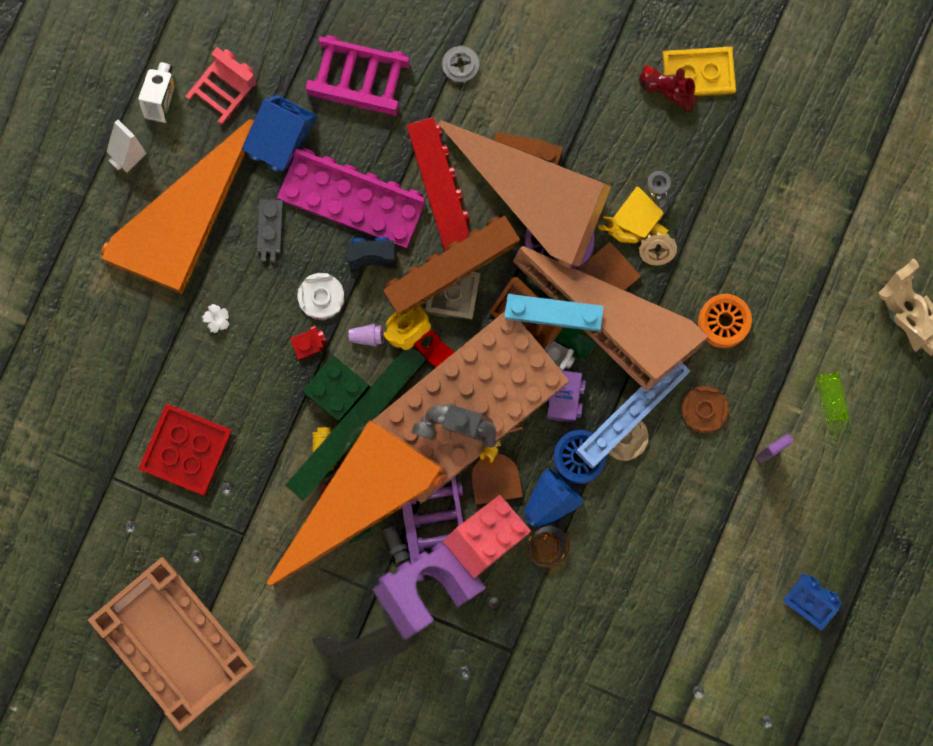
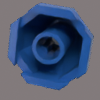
[524,468,584,528]

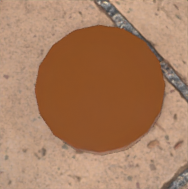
[681,386,729,433]

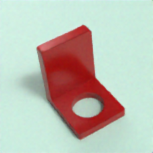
[414,328,455,368]

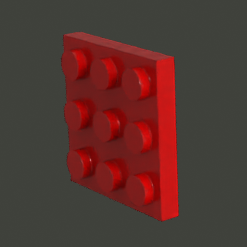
[138,403,233,496]

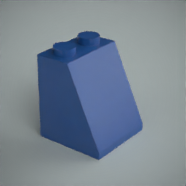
[242,95,318,171]

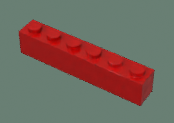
[407,117,470,252]

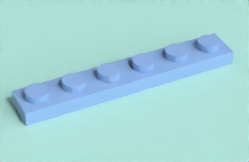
[576,363,690,469]

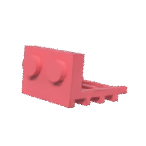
[185,47,257,125]

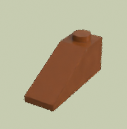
[494,132,563,166]

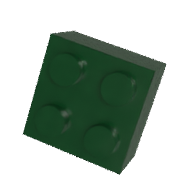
[302,355,370,423]

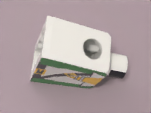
[138,63,175,123]

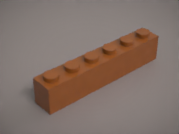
[383,216,520,318]

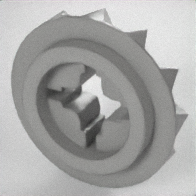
[442,46,479,83]

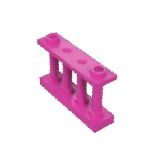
[306,36,410,116]

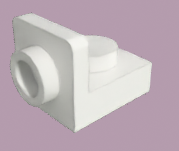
[546,341,576,371]

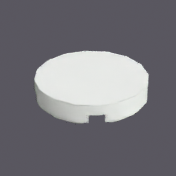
[297,273,345,320]

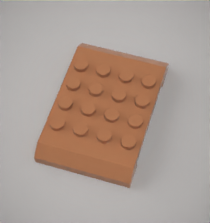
[88,557,255,731]

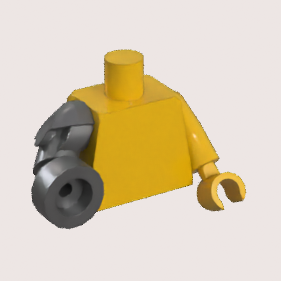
[598,171,671,243]

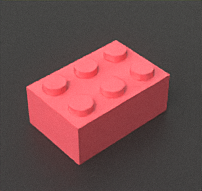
[443,495,531,578]

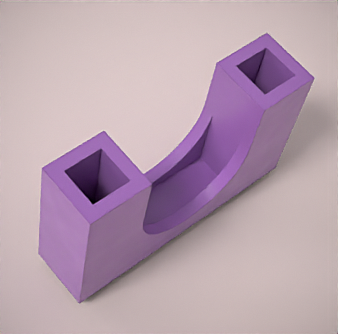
[373,541,486,640]

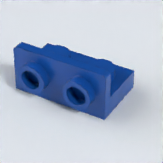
[783,573,841,631]

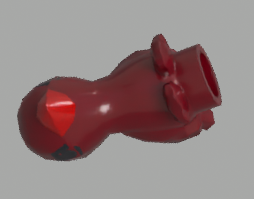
[638,65,697,113]

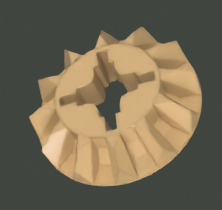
[639,232,677,265]

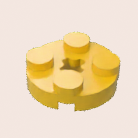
[384,306,431,350]

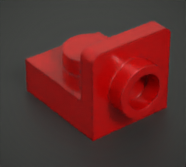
[290,326,327,361]

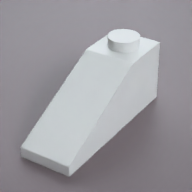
[106,120,147,173]

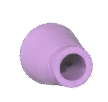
[349,323,384,347]

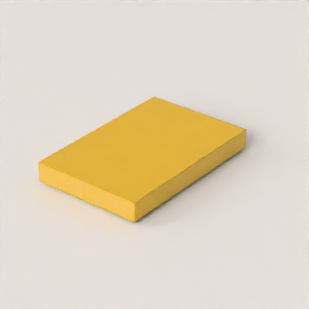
[662,47,736,96]

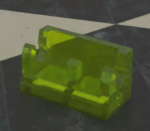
[815,371,850,424]

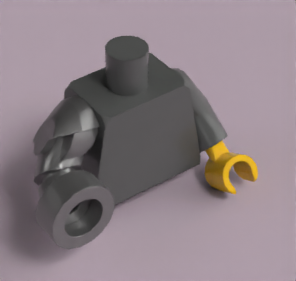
[411,404,498,463]

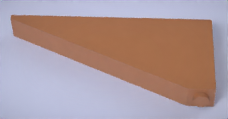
[439,120,611,268]
[513,246,708,392]

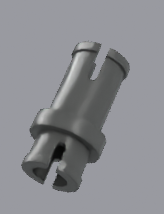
[382,525,410,564]

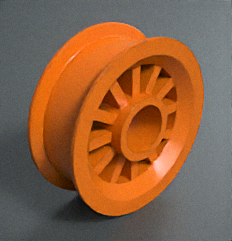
[698,294,752,348]

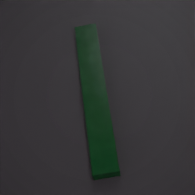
[285,346,426,501]

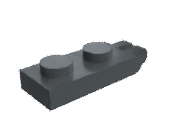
[257,199,283,263]

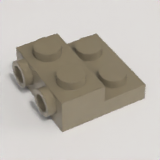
[422,272,480,321]

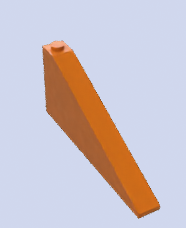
[101,119,254,295]
[266,421,446,585]

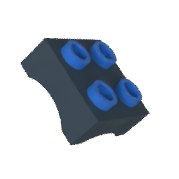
[346,237,396,270]

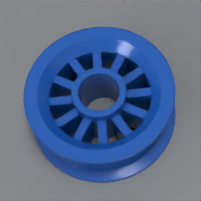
[553,430,607,484]

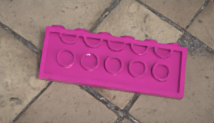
[277,148,426,250]

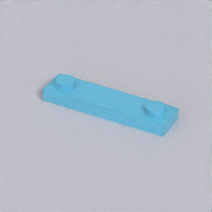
[505,294,604,332]

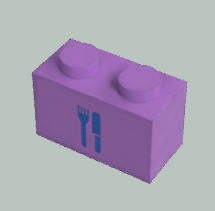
[547,371,586,423]

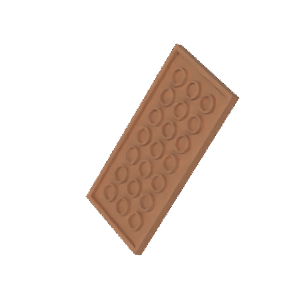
[364,311,570,503]

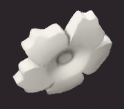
[202,304,229,333]

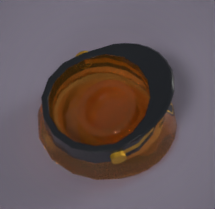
[527,524,569,568]

